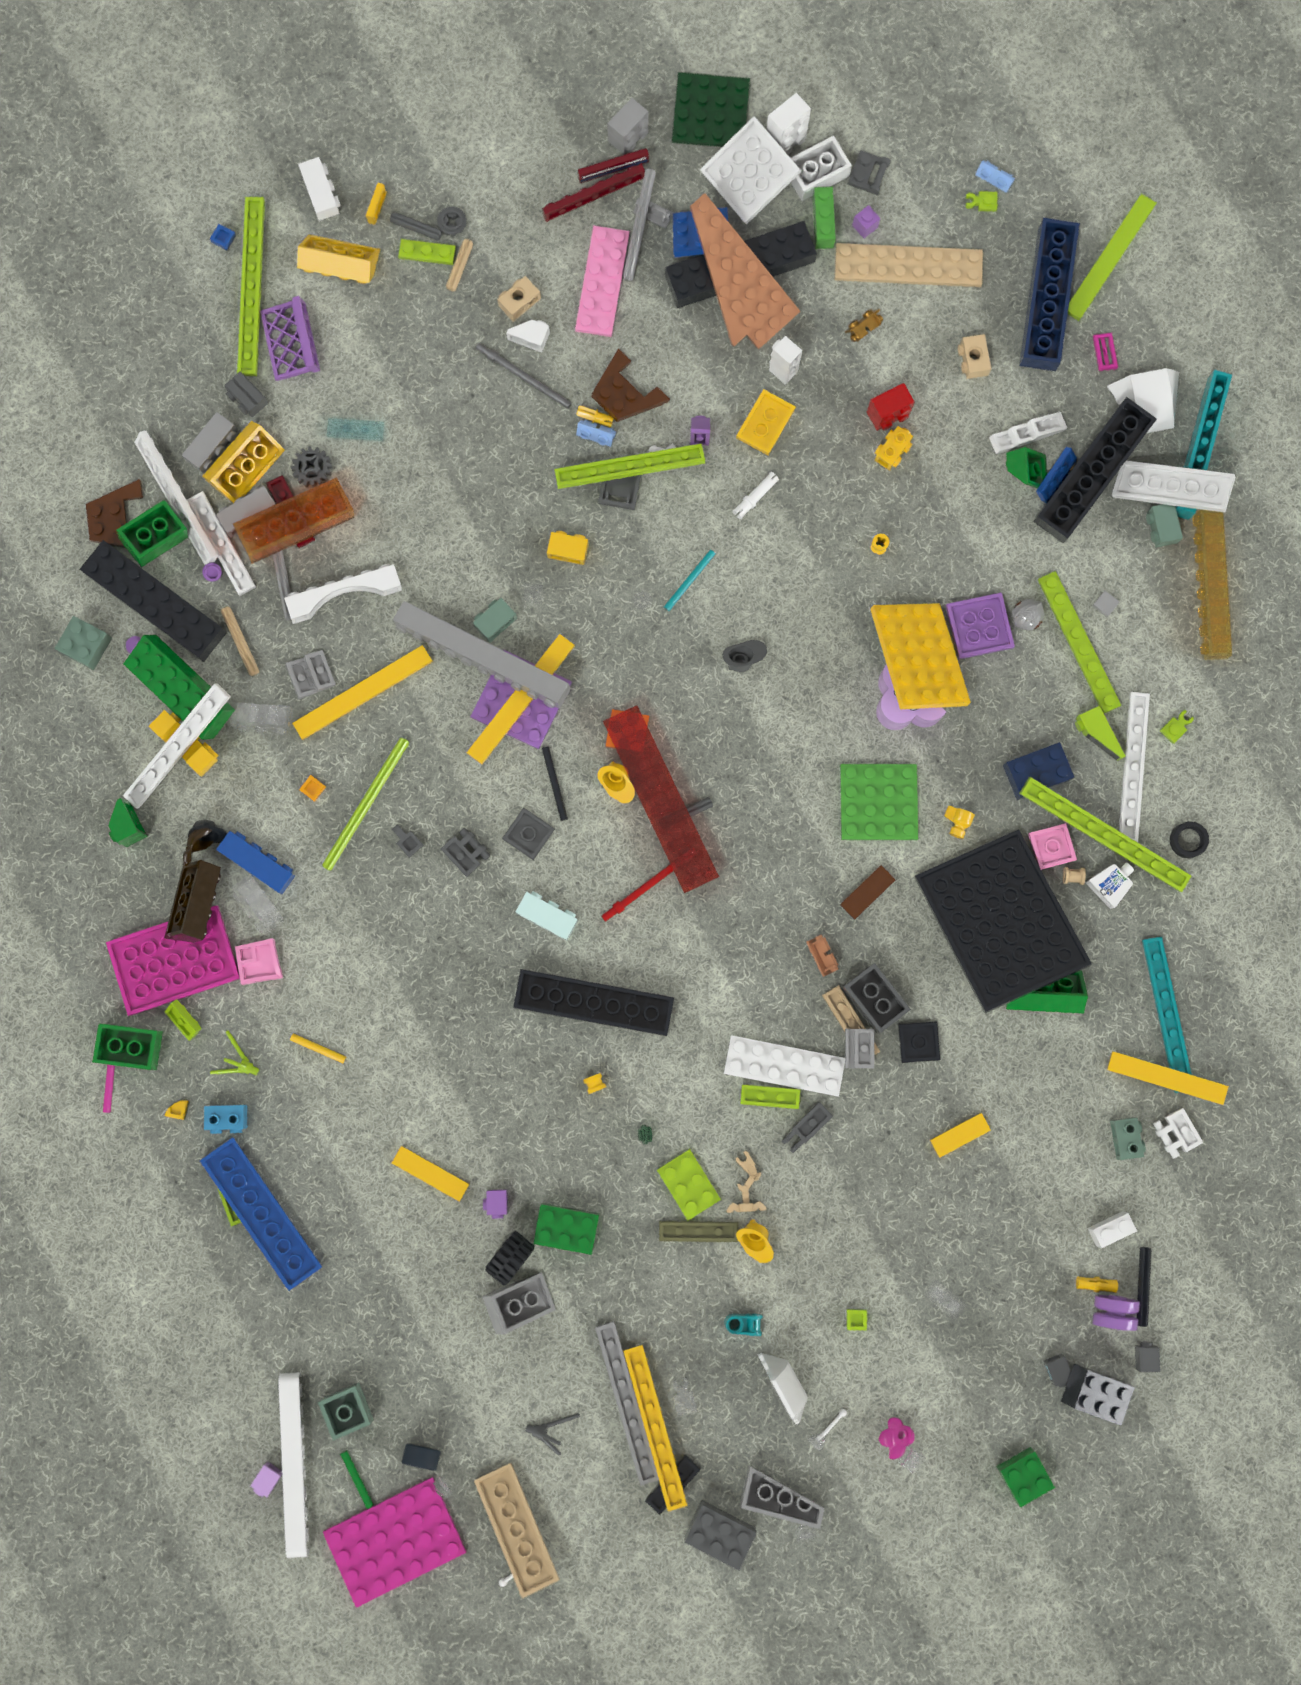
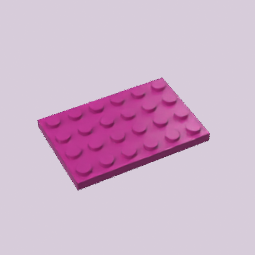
[106,905,240,1016]
[322,1477,466,1608]

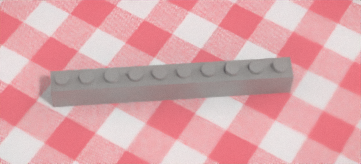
[393,601,571,709]

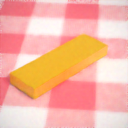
[930,1113,991,1158]

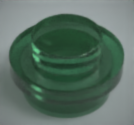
[638,1125,652,1145]

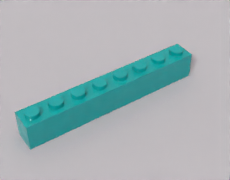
[1175,370,1232,520]

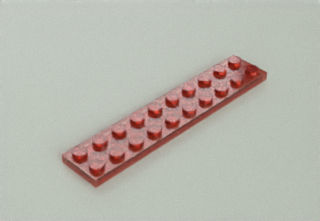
[603,705,719,894]

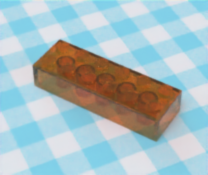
[233,478,355,564]

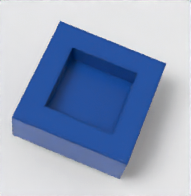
[210,224,236,250]

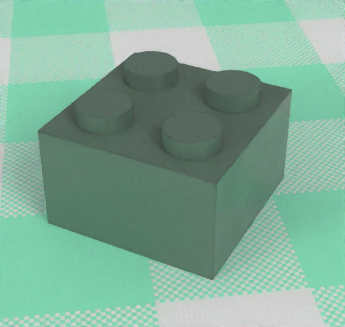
[54,616,112,671]
[318,1382,374,1440]

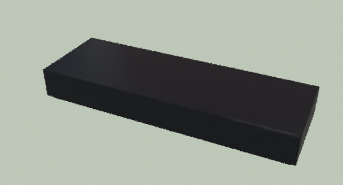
[645,1455,701,1515]

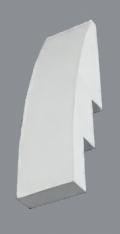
[989,412,1067,454]

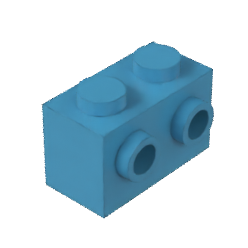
[204,1105,247,1134]

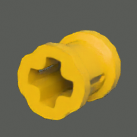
[871,533,889,555]

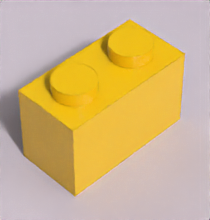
[547,531,589,565]

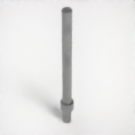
[476,343,571,409]

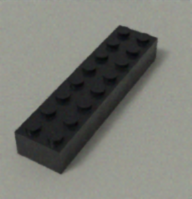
[665,221,817,309]
[1033,397,1157,543]
[79,540,227,662]
[513,969,674,1037]

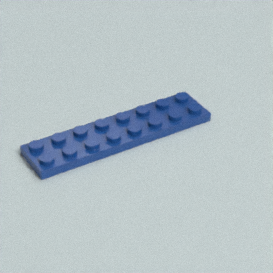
[200,1138,322,1291]

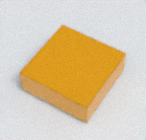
[299,775,326,802]

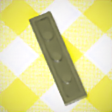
[659,1221,738,1242]

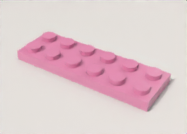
[575,226,630,337]

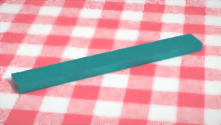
[1142,936,1192,1093]

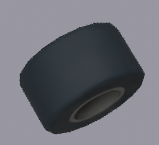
[402,1443,441,1471]

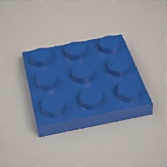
[673,207,728,257]

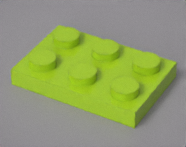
[657,1149,721,1220]

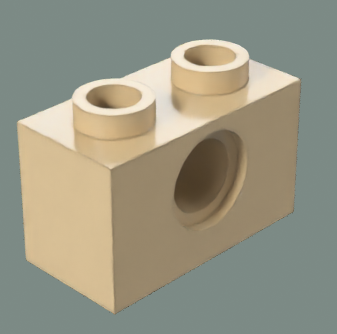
[498,276,541,322]
[958,334,991,379]

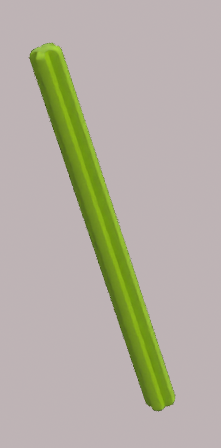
[322,737,409,871]

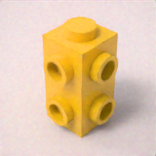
[875,426,913,471]

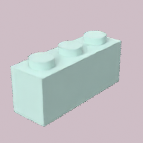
[516,891,578,941]

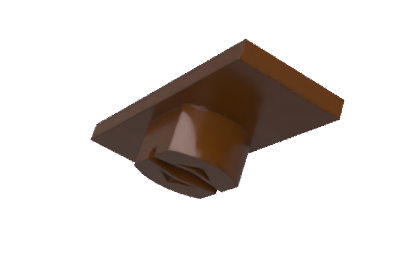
[840,865,896,920]

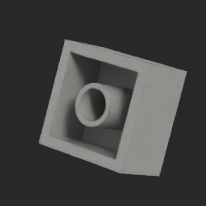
[607,98,649,155]

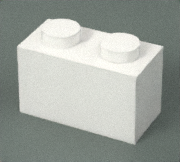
[1088,1211,1137,1248]

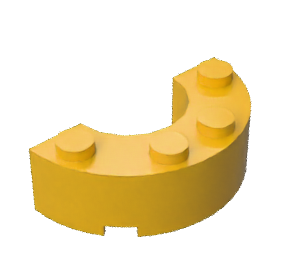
[148,710,219,777]

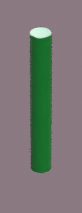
[340,1450,374,1509]

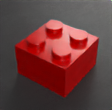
[867,383,915,431]

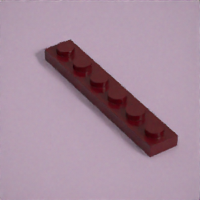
[542,164,645,222]

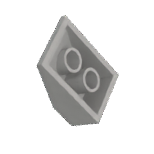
[482,1272,556,1334]

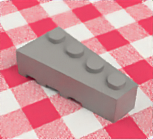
[739,1465,824,1529]

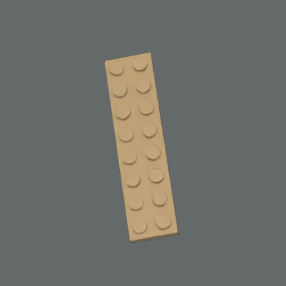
[835,243,983,287]

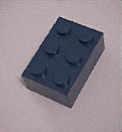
[1003,742,1075,801]

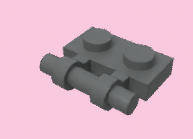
[441,828,491,877]

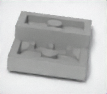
[285,650,336,700]

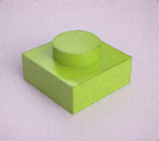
[846,1309,867,1331]

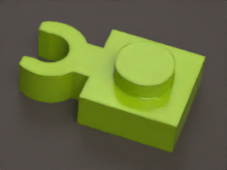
[965,191,997,212]
[1160,710,1194,744]

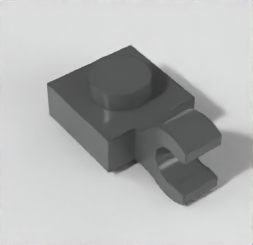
[392,824,424,858]

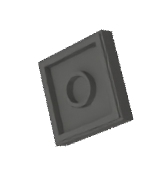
[502,807,555,861]

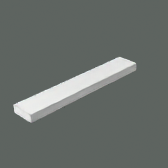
[187,491,256,596]

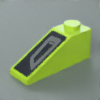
[1075,706,1126,761]

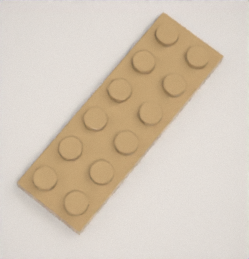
[474,1463,560,1598]

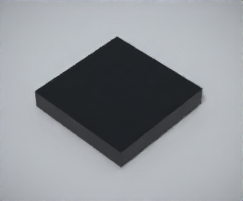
[898,1021,941,1063]

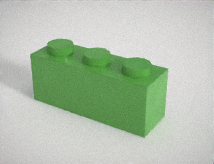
[812,187,836,249]

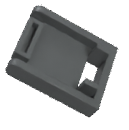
[598,475,641,511]

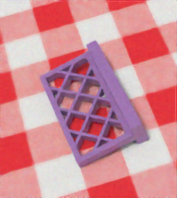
[260,296,320,381]

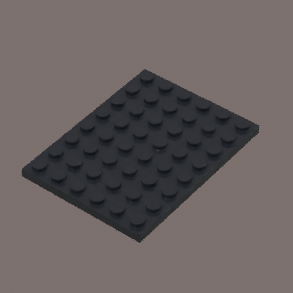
[915,829,1092,1014]

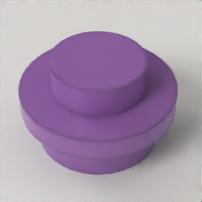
[202,562,222,582]
[126,636,141,653]

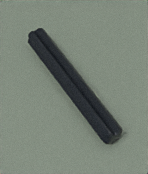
[1136,1247,1152,1327]

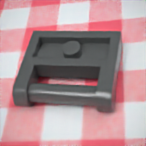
[847,150,891,195]

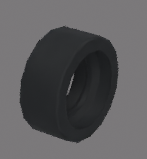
[1170,821,1209,859]

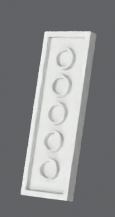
[1112,461,1236,512]
[724,1035,845,1097]

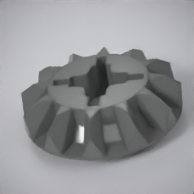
[437,207,467,236]

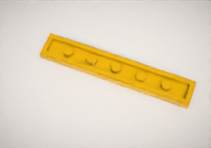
[1107,1051,1229,1105]

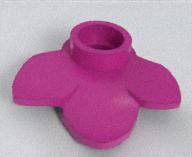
[879,1418,915,1460]

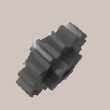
[291,446,333,488]

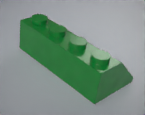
[1005,970,1088,1014]

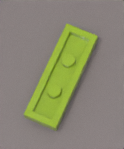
[398,239,456,265]
[740,1085,800,1109]

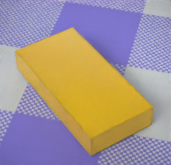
[366,183,387,225]

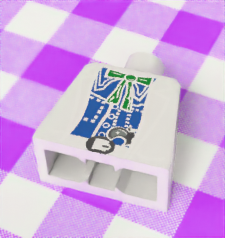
[1085,863,1134,909]

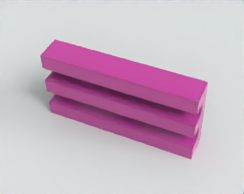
[1093,333,1118,372]

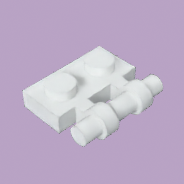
[1153,1108,1203,1159]

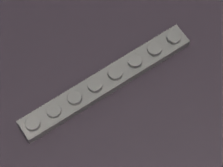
[595,1321,659,1486]

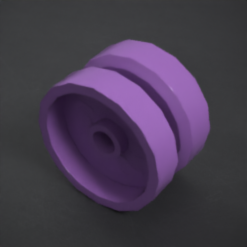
[1092,1295,1140,1331]

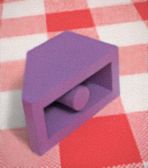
[690,416,710,446]

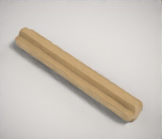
[221,606,259,676]

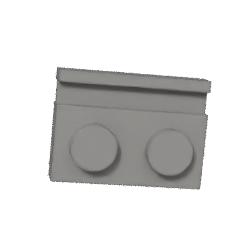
[845,1029,874,1069]

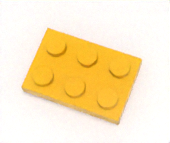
[736,389,796,456]

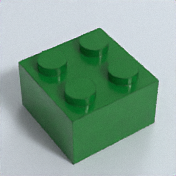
[996,1447,1055,1508]

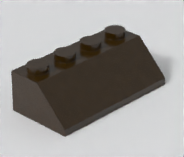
[164,860,221,943]

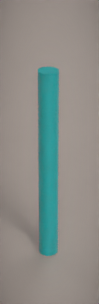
[664,550,716,611]

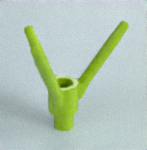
[210,1030,259,1076]

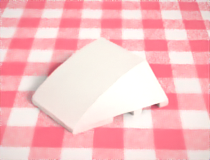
[1107,368,1179,433]
[758,1353,808,1425]

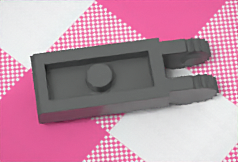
[781,1102,833,1153]

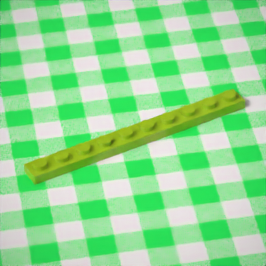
[237,197,265,377]
[1019,777,1192,892]

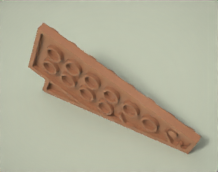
[690,193,801,349]

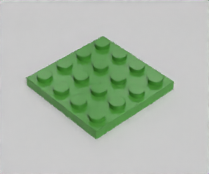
[840,764,918,840]

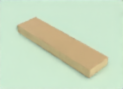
[822,985,880,1055]

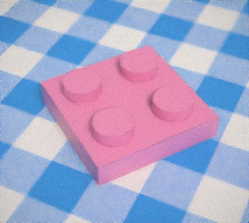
[1028,823,1077,870]

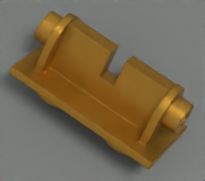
[845,309,883,342]

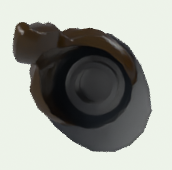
[182,819,227,866]

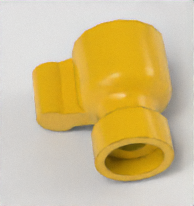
[944,805,975,839]

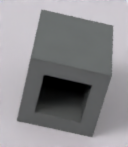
[1135,1341,1160,1372]
[1043,1354,1071,1388]

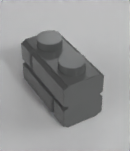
[224,372,268,417]

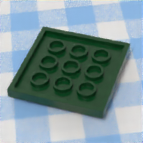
[672,72,750,147]

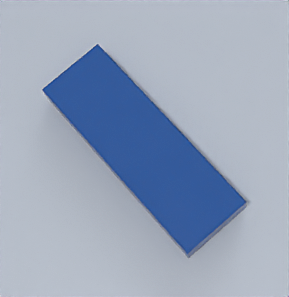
[1036,447,1078,503]

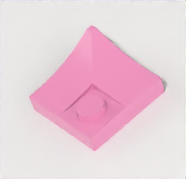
[235,938,283,985]

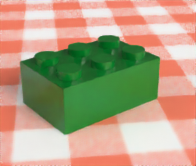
[116,500,188,568]
[92,1023,163,1070]
[533,1203,599,1255]

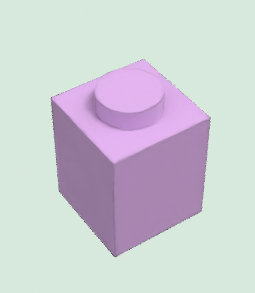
[251,1461,282,1497]

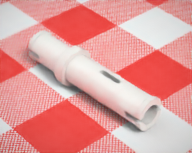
[732,472,779,519]

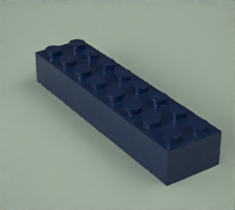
[1019,218,1080,372]

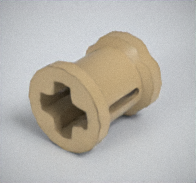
[1063,867,1086,885]

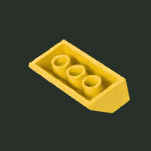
[297,234,380,284]
[202,421,285,504]

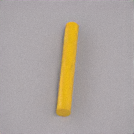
[290,1033,346,1063]

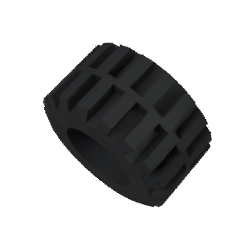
[485,1231,535,1286]

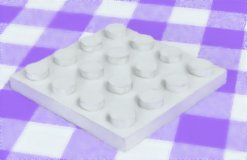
[700,116,801,224]

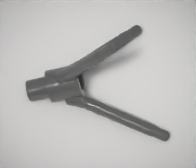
[525,1413,580,1456]

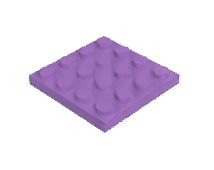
[470,650,572,749]

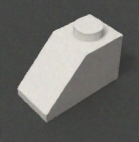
[506,320,550,352]

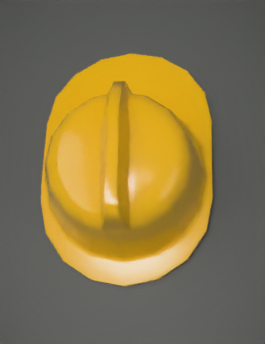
[597,761,635,804]
[736,1219,774,1263]

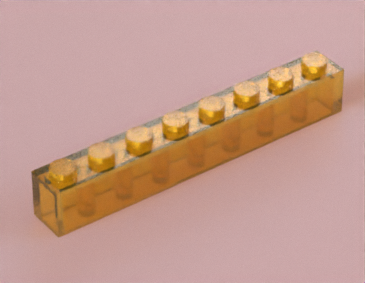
[1193,509,1232,660]

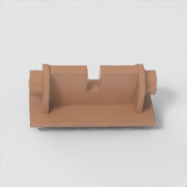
[806,934,839,977]

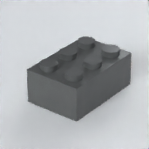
[842,963,911,1034]
[684,1500,757,1571]

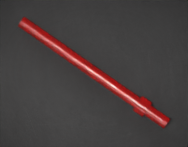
[601,847,697,922]

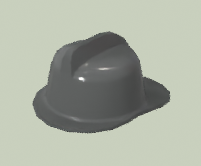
[722,640,767,673]

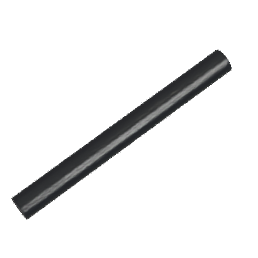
[542,746,568,821]

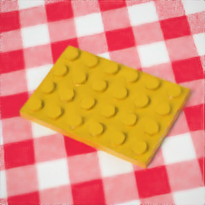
[870,603,971,709]

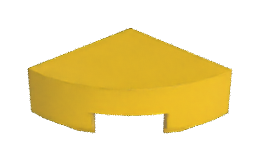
[164,1100,189,1120]

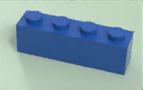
[216,831,295,894]

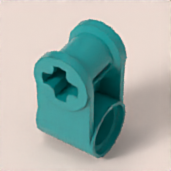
[724,1313,763,1336]

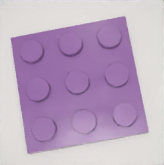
[946,593,1015,660]

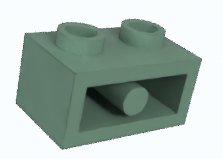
[1146,504,1183,548]
[473,598,518,643]
[1110,1117,1146,1160]

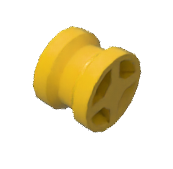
[583,1073,606,1094]

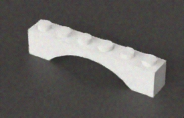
[284,564,402,624]

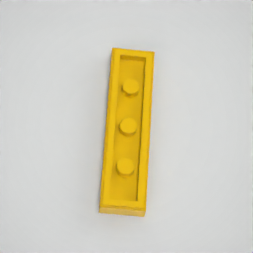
[392,1146,470,1202]

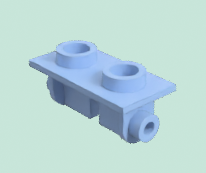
[975,160,1015,193]
[576,419,616,447]

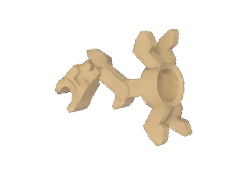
[726,1151,766,1213]

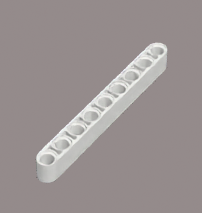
[279,1372,309,1558]

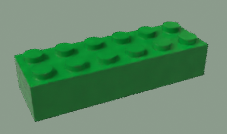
[123,635,235,740]

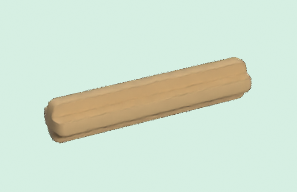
[446,239,473,291]

